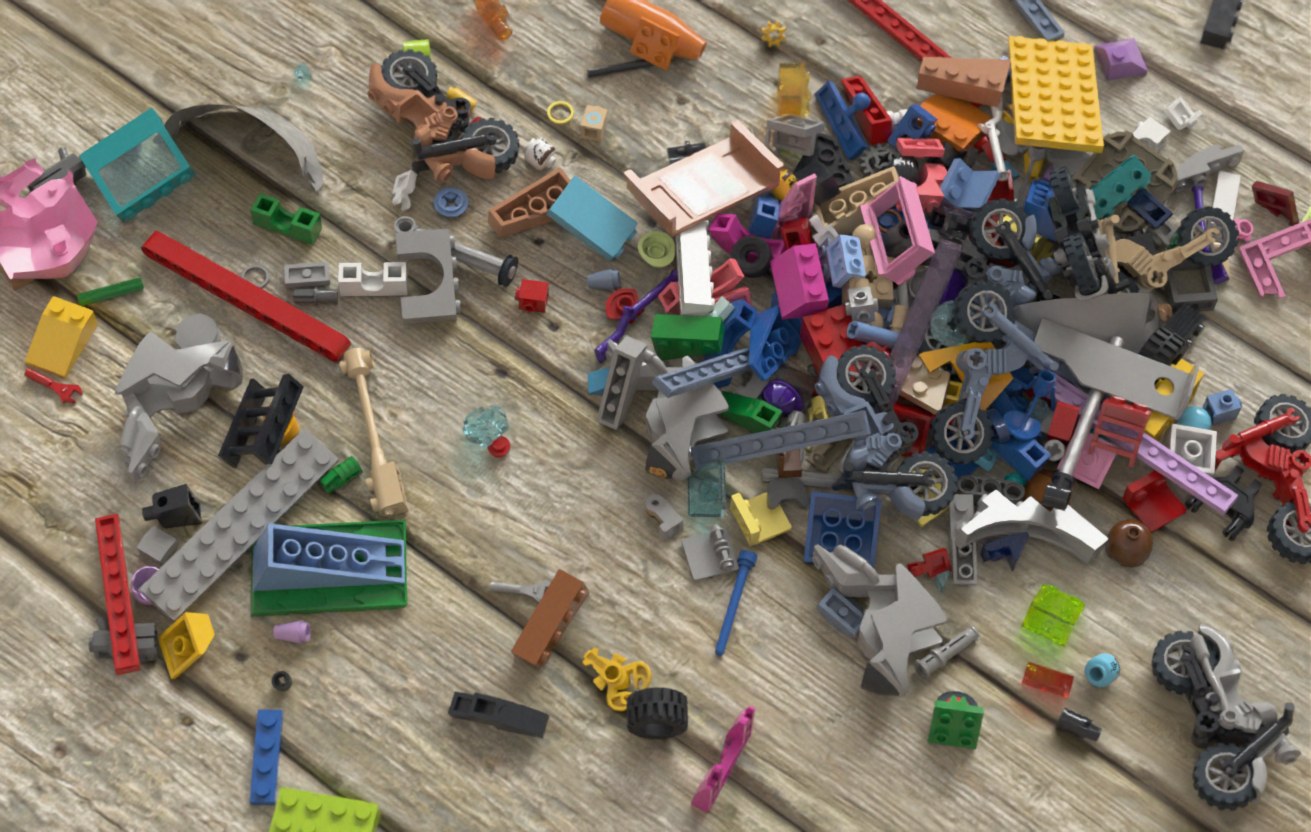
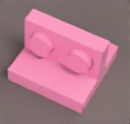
[1057,432,1120,489]

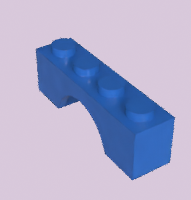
[703,299,758,389]

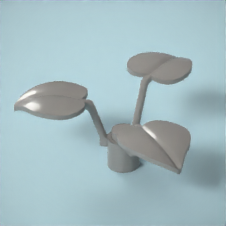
[997,120,1091,206]

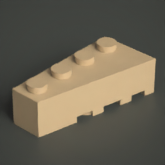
[814,166,899,235]

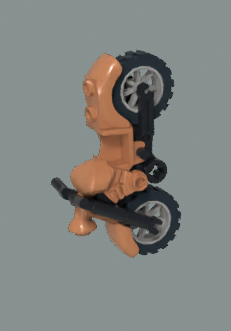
[367,49,520,184]

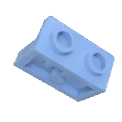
[826,234,866,288]

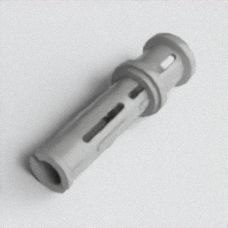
[914,626,980,680]

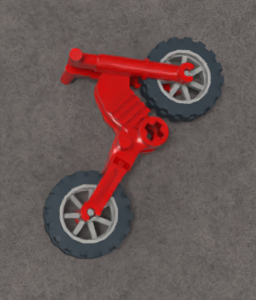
[1215,394,1311,564]

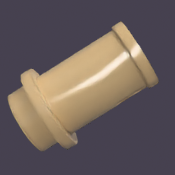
[889,305,908,334]

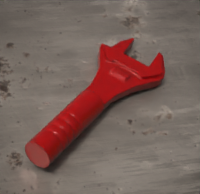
[24,368,83,403]

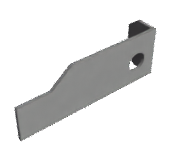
[1034,318,1199,420]

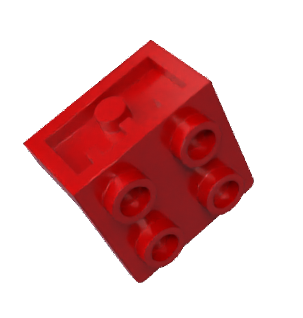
[1122,470,1187,533]

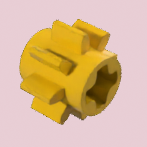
[761,21,787,47]

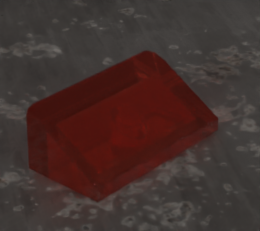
[1021,661,1074,699]

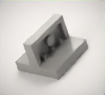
[767,113,825,156]

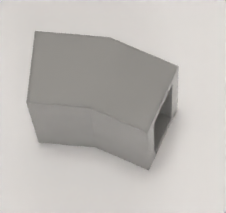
[136,525,178,566]

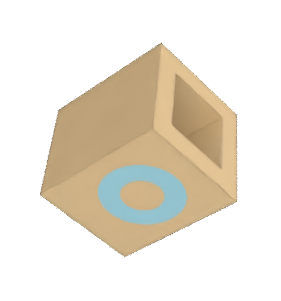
[580,105,608,142]

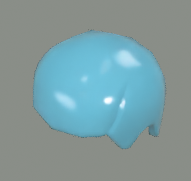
[1176,407,1212,430]

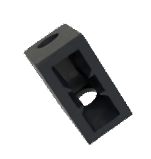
[142,484,202,529]

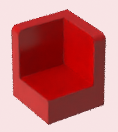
[991,170,1014,201]

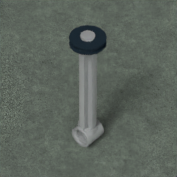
[394,216,518,287]

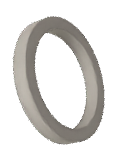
[241,265,269,289]

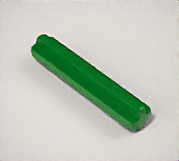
[77,277,144,306]

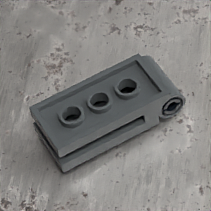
[881,220,988,275]

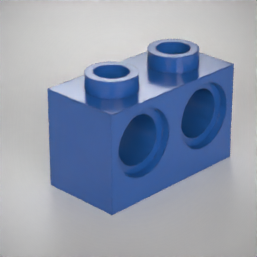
[887,104,938,149]

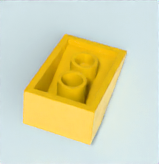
[25,296,98,379]

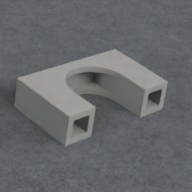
[395,228,461,325]

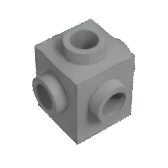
[845,286,879,323]

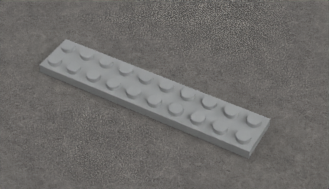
[139,428,339,623]

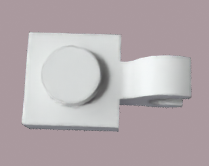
[392,170,417,211]
[808,215,839,246]

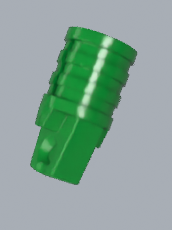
[320,456,363,493]

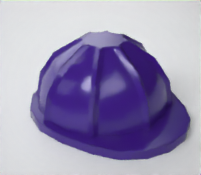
[762,381,803,417]

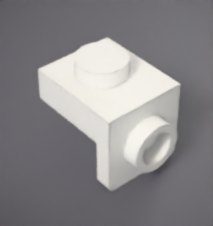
[1163,96,1202,131]

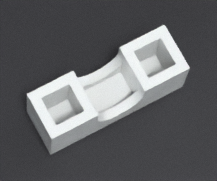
[1133,117,1170,152]
[338,262,408,296]

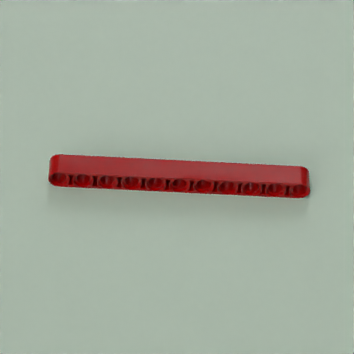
[141,231,351,362]

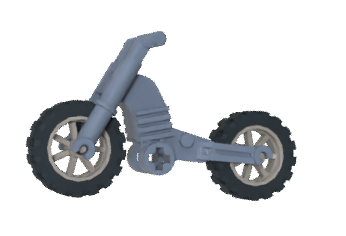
[929,280,1059,464]

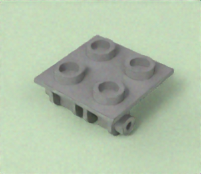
[681,524,739,581]

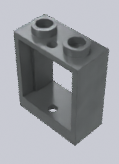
[1164,259,1218,314]

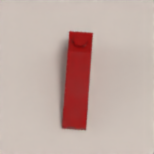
[841,75,892,145]

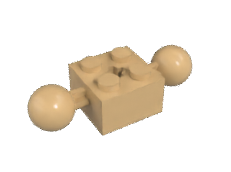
[842,224,893,328]

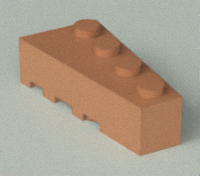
[916,57,1011,108]
[488,167,571,239]

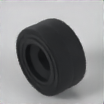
[731,236,773,278]

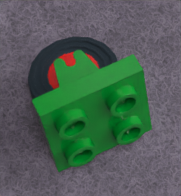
[928,691,984,749]

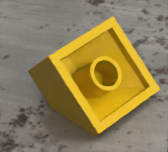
[158,612,215,679]

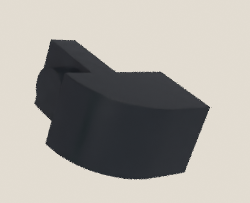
[926,142,978,172]

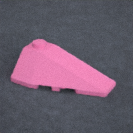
[771,173,817,240]

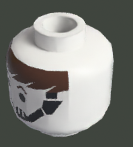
[524,138,556,170]

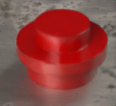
[487,435,510,458]

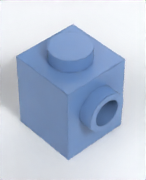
[1203,389,1242,426]

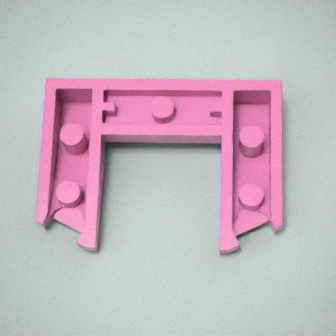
[1239,219,1311,299]

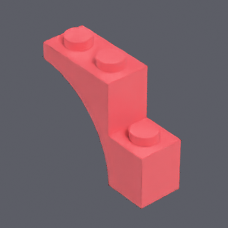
[895,163,947,213]
[658,258,744,315]

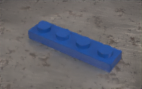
[250,709,283,806]

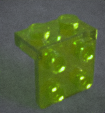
[1021,584,1085,647]

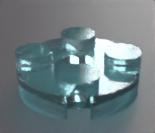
[930,301,977,347]
[462,405,510,447]

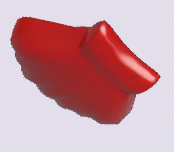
[605,288,645,324]

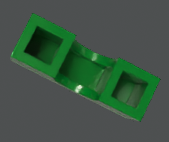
[250,193,322,245]

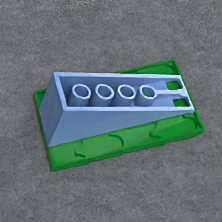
[250,520,408,616]

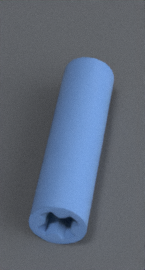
[847,321,911,353]

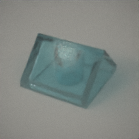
[688,459,726,517]

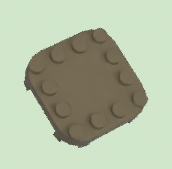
[1072,130,1178,236]

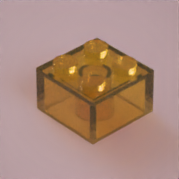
[777,63,811,118]

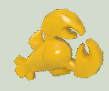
[582,647,652,711]

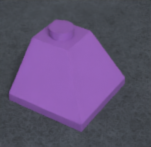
[1094,38,1148,81]

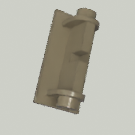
[806,438,851,473]

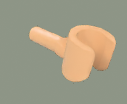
[1158,304,1172,321]

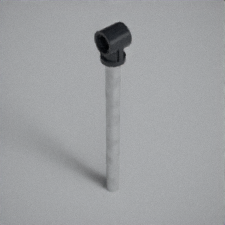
[1042,336,1124,511]

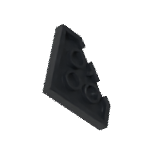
[792,132,855,188]

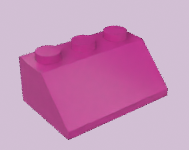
[770,243,828,320]

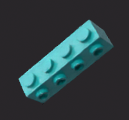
[1090,154,1152,220]

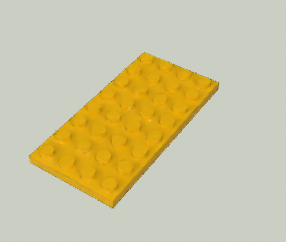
[1008,36,1104,153]

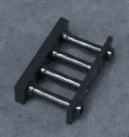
[218,374,304,468]

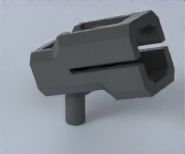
[27,147,87,192]
[89,616,158,661]

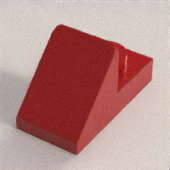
[1047,401,1080,447]

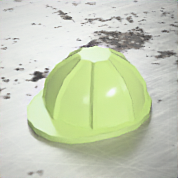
[638,231,675,268]

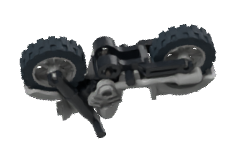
[1048,166,1131,301]
[1151,624,1302,811]

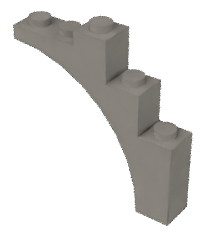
[954,490,1108,564]

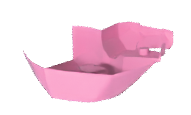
[0,158,98,279]

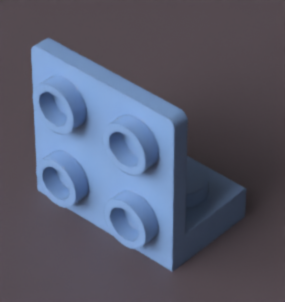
[940,159,1000,210]

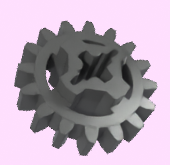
[859,143,902,178]

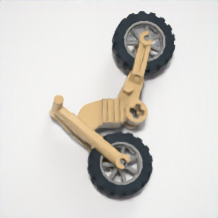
[1097,206,1239,294]

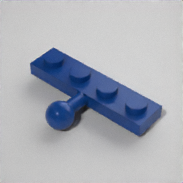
[814,81,870,161]

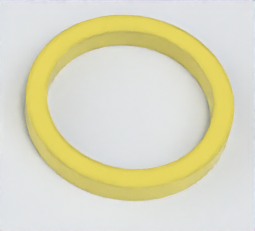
[547,101,574,125]

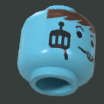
[1085,653,1120,687]

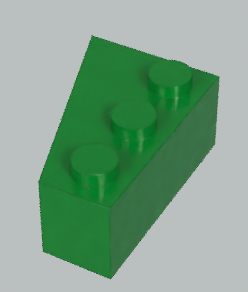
[651,314,725,361]

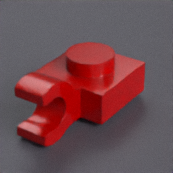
[907,547,952,579]

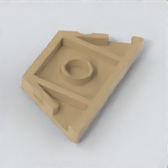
[876,354,950,414]

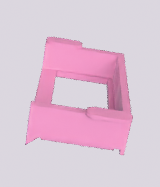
[860,176,935,285]

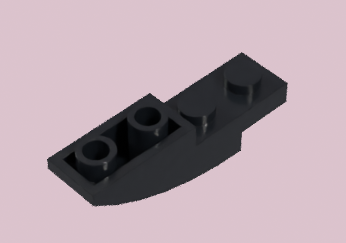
[447,691,550,739]

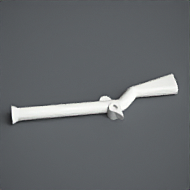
[977,98,1010,181]

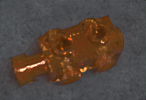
[473,0,512,41]

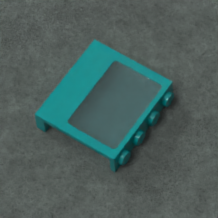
[79,107,197,223]

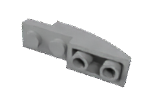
[1173,144,1245,193]
[948,494,977,585]

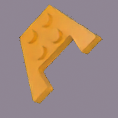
[919,342,1013,410]

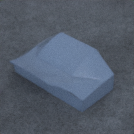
[816,588,864,638]

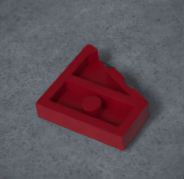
[1251,181,1300,226]

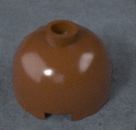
[1105,519,1153,568]

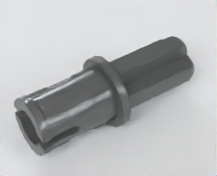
[293,287,338,305]

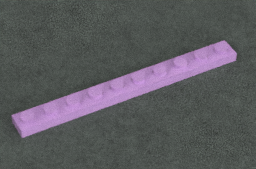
[1032,369,1238,516]

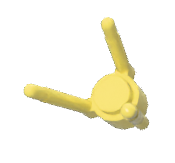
[806,395,834,451]

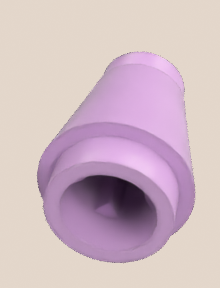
[273,620,311,644]

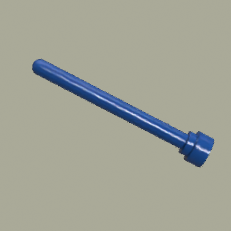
[715,550,758,656]

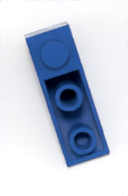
[748,192,780,239]
[991,434,1051,481]

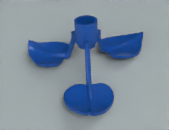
[1003,366,1079,440]

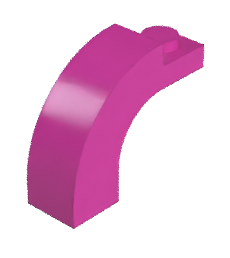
[709,213,786,263]

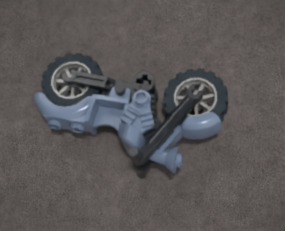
[913,199,1062,376]
[815,345,958,521]

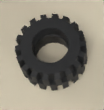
[1138,325,1188,386]
[626,687,688,739]

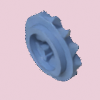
[434,187,468,219]

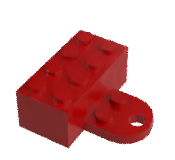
[800,304,902,381]

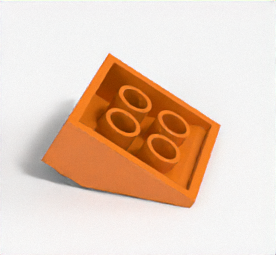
[917,94,993,152]

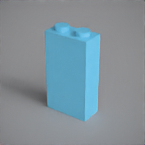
[546,176,638,262]

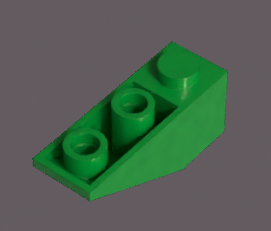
[718,391,782,433]

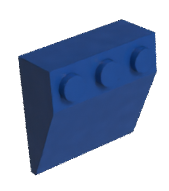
[804,491,882,568]

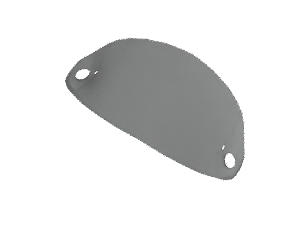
[153,104,323,192]
[993,293,1159,393]

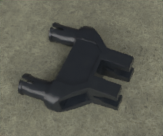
[1185,466,1263,541]

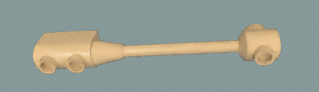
[339,348,409,517]

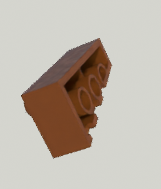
[511,569,590,670]

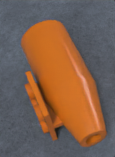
[600,0,707,71]

